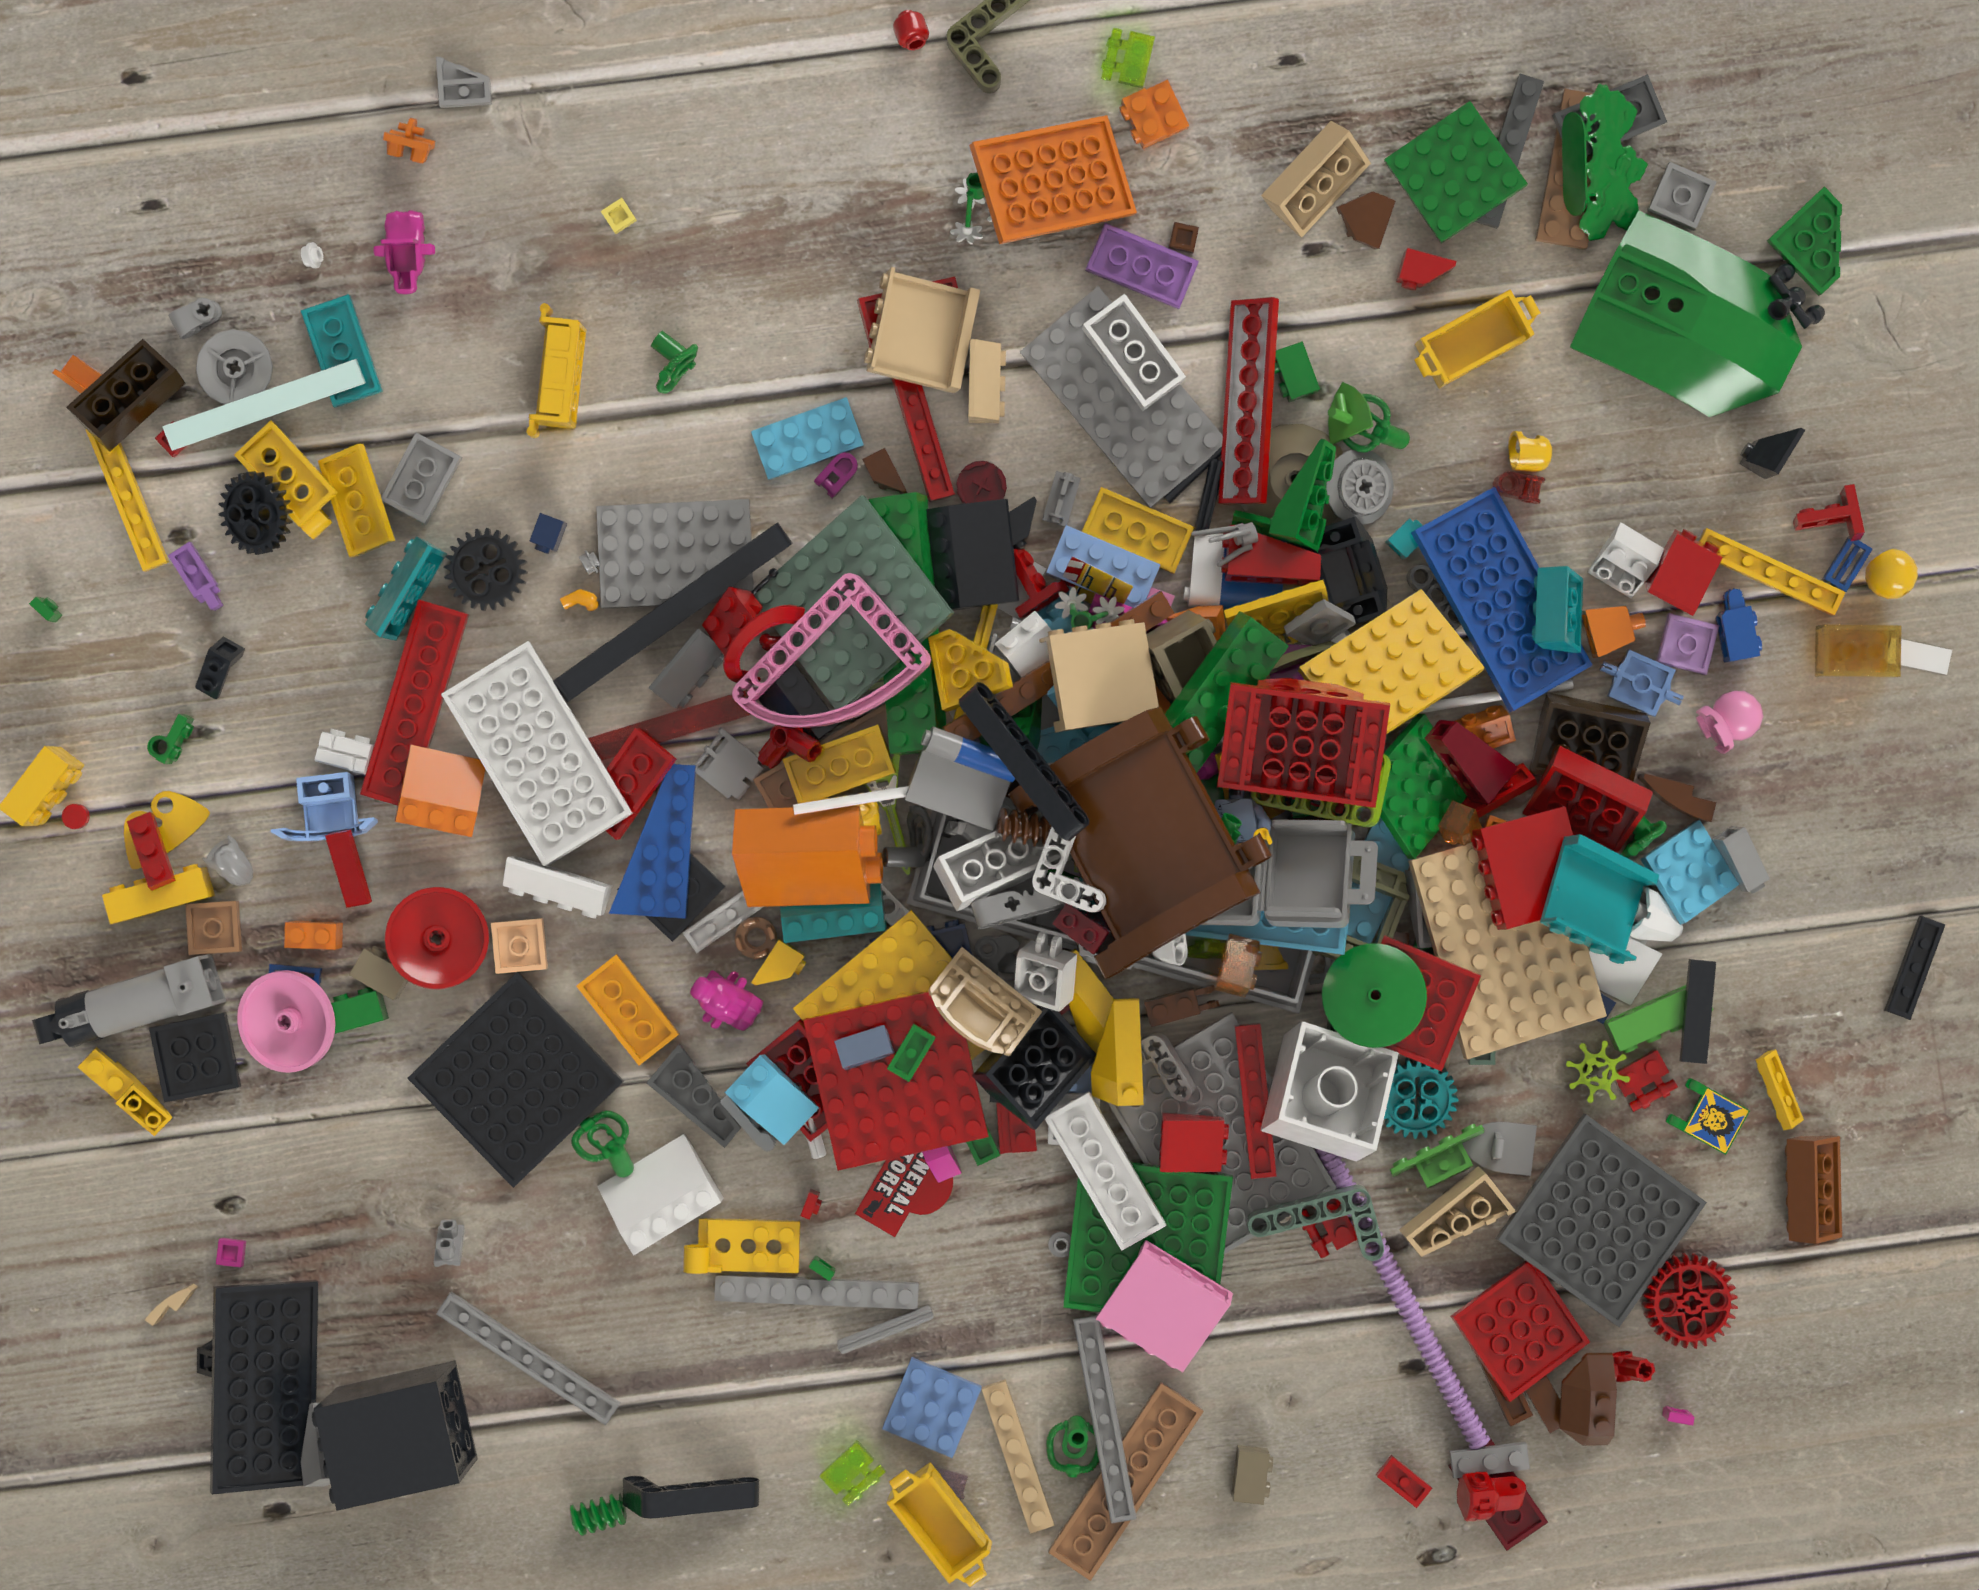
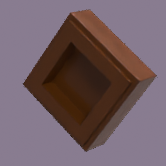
[1169,222,1199,253]

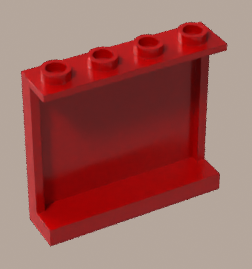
[1471,806,1573,930]

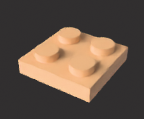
[491,918,548,974]

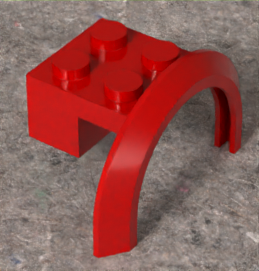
[702,587,805,683]

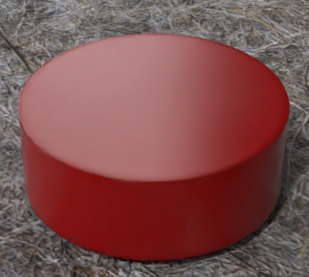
[62,804,90,829]

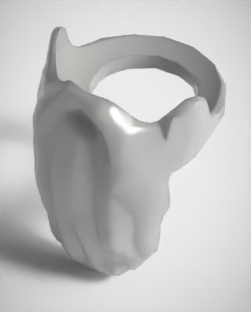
[202,835,253,886]

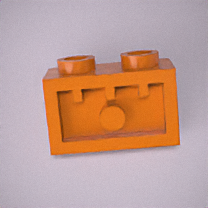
[1455,705,1516,748]

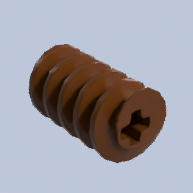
[995,808,1052,848]

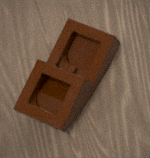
[1526,1376,1560,1433]

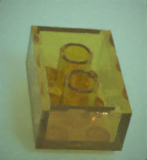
[1815,624,1901,678]

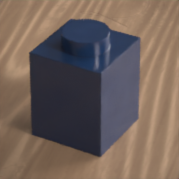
[529,513,567,554]

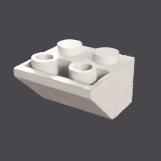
[1588,522,1664,599]

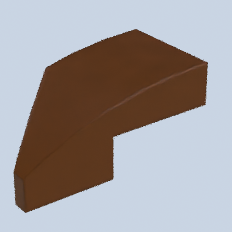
[862,448,908,494]

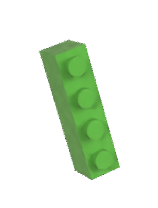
[1604,985,1713,1053]

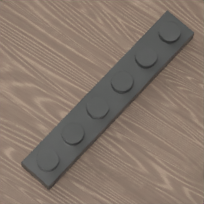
[1475,73,1544,229]

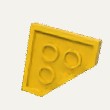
[928,629,1013,712]

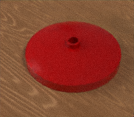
[385,887,489,990]

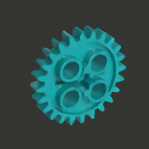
[1384,1057,1459,1139]

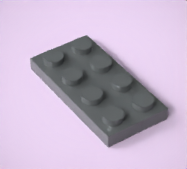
[1552,74,1667,156]

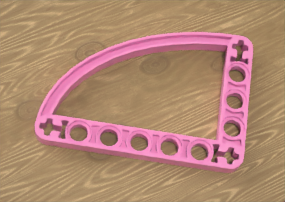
[732,573,931,728]

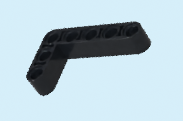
[622,1476,759,1519]

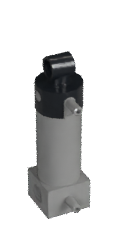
[32,954,226,1048]

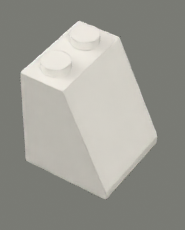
[995,611,1052,678]

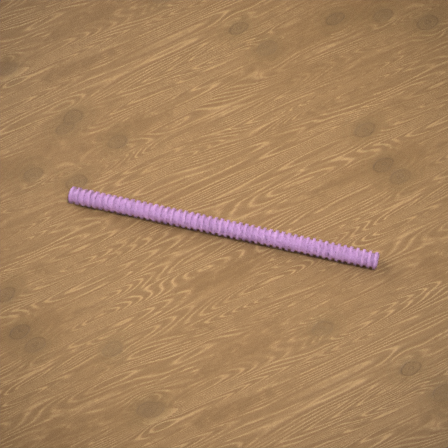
[1314,1148,1490,1449]

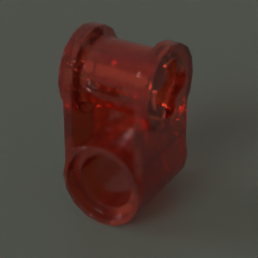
[1493,471,1545,504]

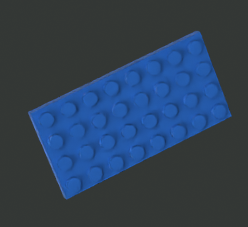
[1411,487,1593,713]

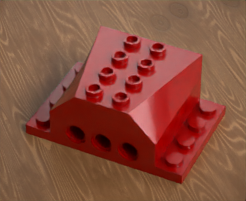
[1217,678,1390,808]

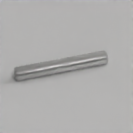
[837,1305,934,1354]

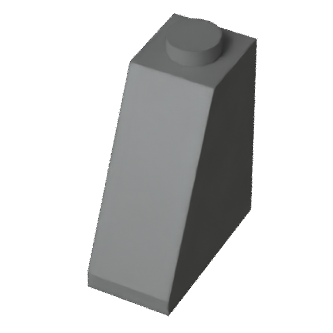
[1711,826,1770,893]

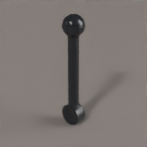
[751,568,779,595]

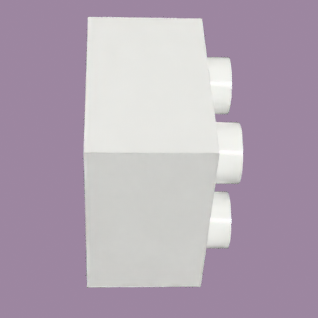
[1260,1021,1399,1162]

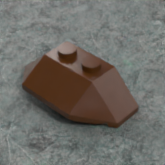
[1559,1352,1617,1446]

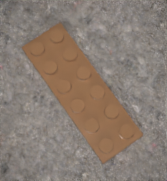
[1535,88,1597,250]

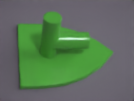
[1328,382,1373,445]

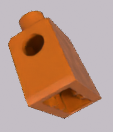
[1582,606,1646,658]

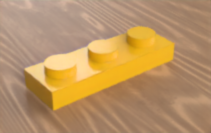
[1755,1049,1804,1131]

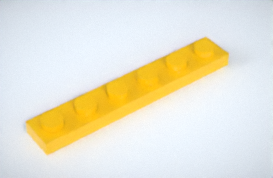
[85,429,169,572]
[1699,528,1845,616]

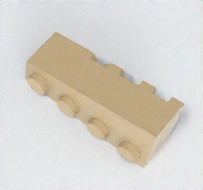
[1399,1166,1516,1257]

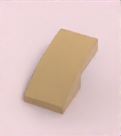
[145,1284,198,1326]

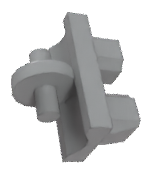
[433,1220,465,1267]

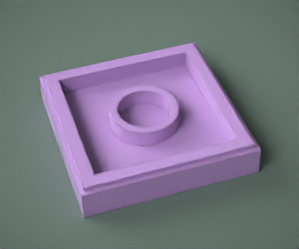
[1656,613,1719,675]

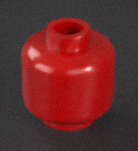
[893,10,929,50]

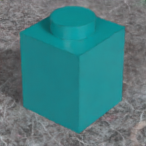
[1385,518,1423,560]

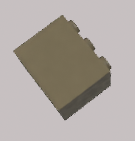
[1146,610,1217,705]

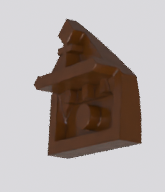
[1336,191,1396,249]

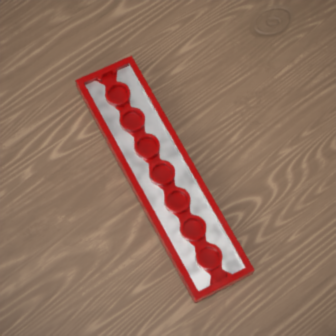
[1218,297,1279,505]

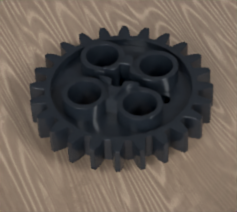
[218,471,293,555]
[443,528,528,611]

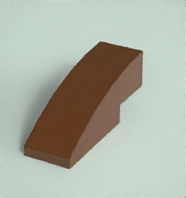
[1638,773,1717,822]

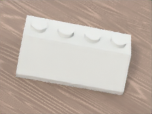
[503,856,613,919]

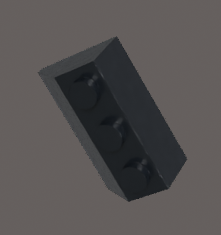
[758,663,840,741]

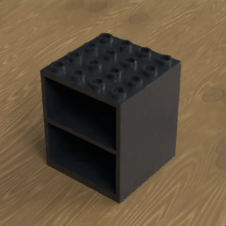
[312,1360,478,1511]

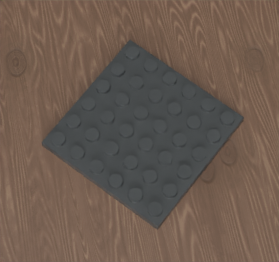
[1495,1113,1707,1327]

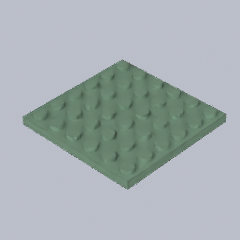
[754,495,955,710]

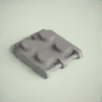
[691,727,764,800]

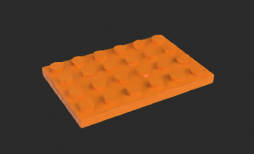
[969,115,1137,244]

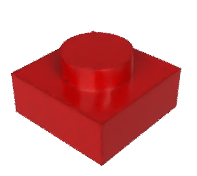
[800,1189,822,1220]

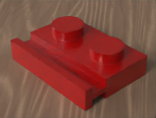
[996,1103,1037,1154]

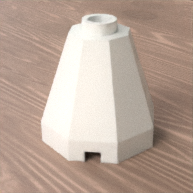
[1630,887,1683,942]

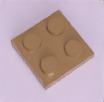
[185,901,242,955]

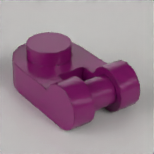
[814,452,858,499]

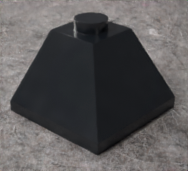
[1739,428,1805,479]

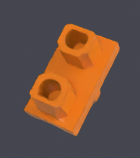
[383,118,436,163]

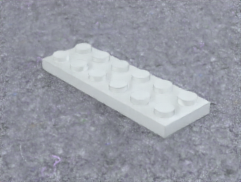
[1045,1091,1166,1251]

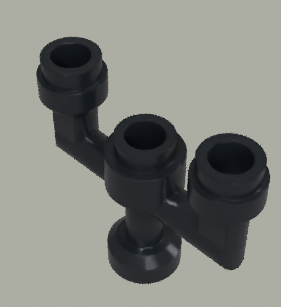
[1768,263,1825,329]

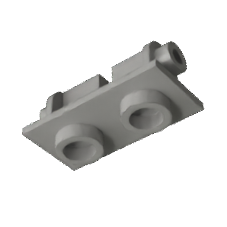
[1042,471,1081,527]

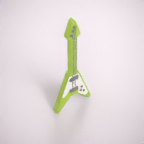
[865,754,911,875]

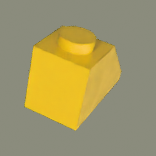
[751,938,807,985]

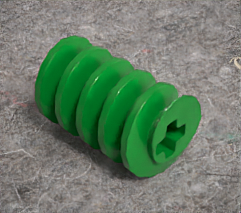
[570,1493,627,1536]

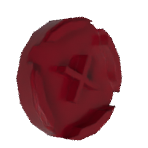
[956,461,1007,504]

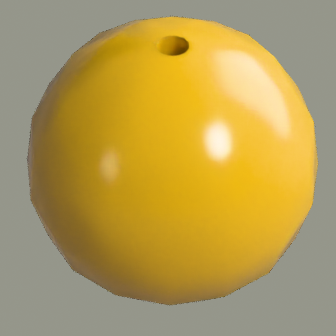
[1865,549,1918,599]

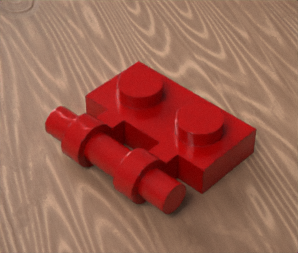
[1611,1049,1678,1112]
[1302,1198,1357,1258]

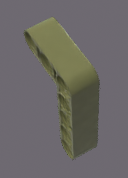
[947,0,1030,94]

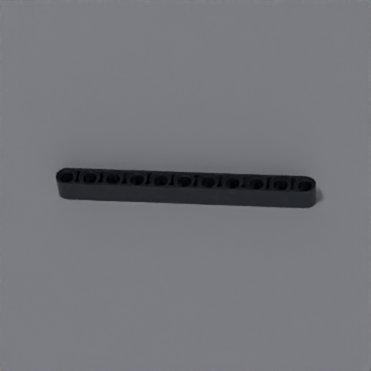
[553,522,793,702]

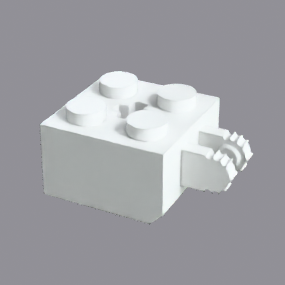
[1014,932,1077,1012]

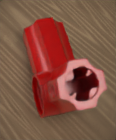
[758,725,822,769]
[1612,1351,1655,1382]

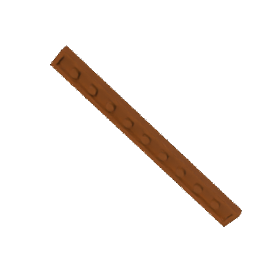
[942,591,1174,741]

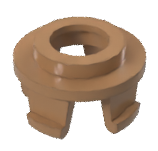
[735,917,777,959]

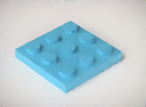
[1640,820,1739,924]

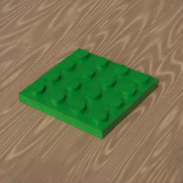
[1384,101,1528,244]
[1380,713,1467,859]

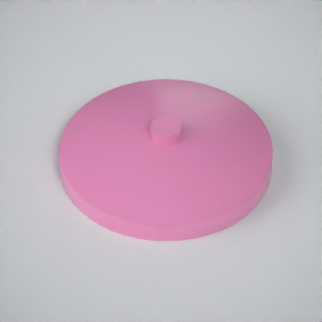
[237,970,335,1073]

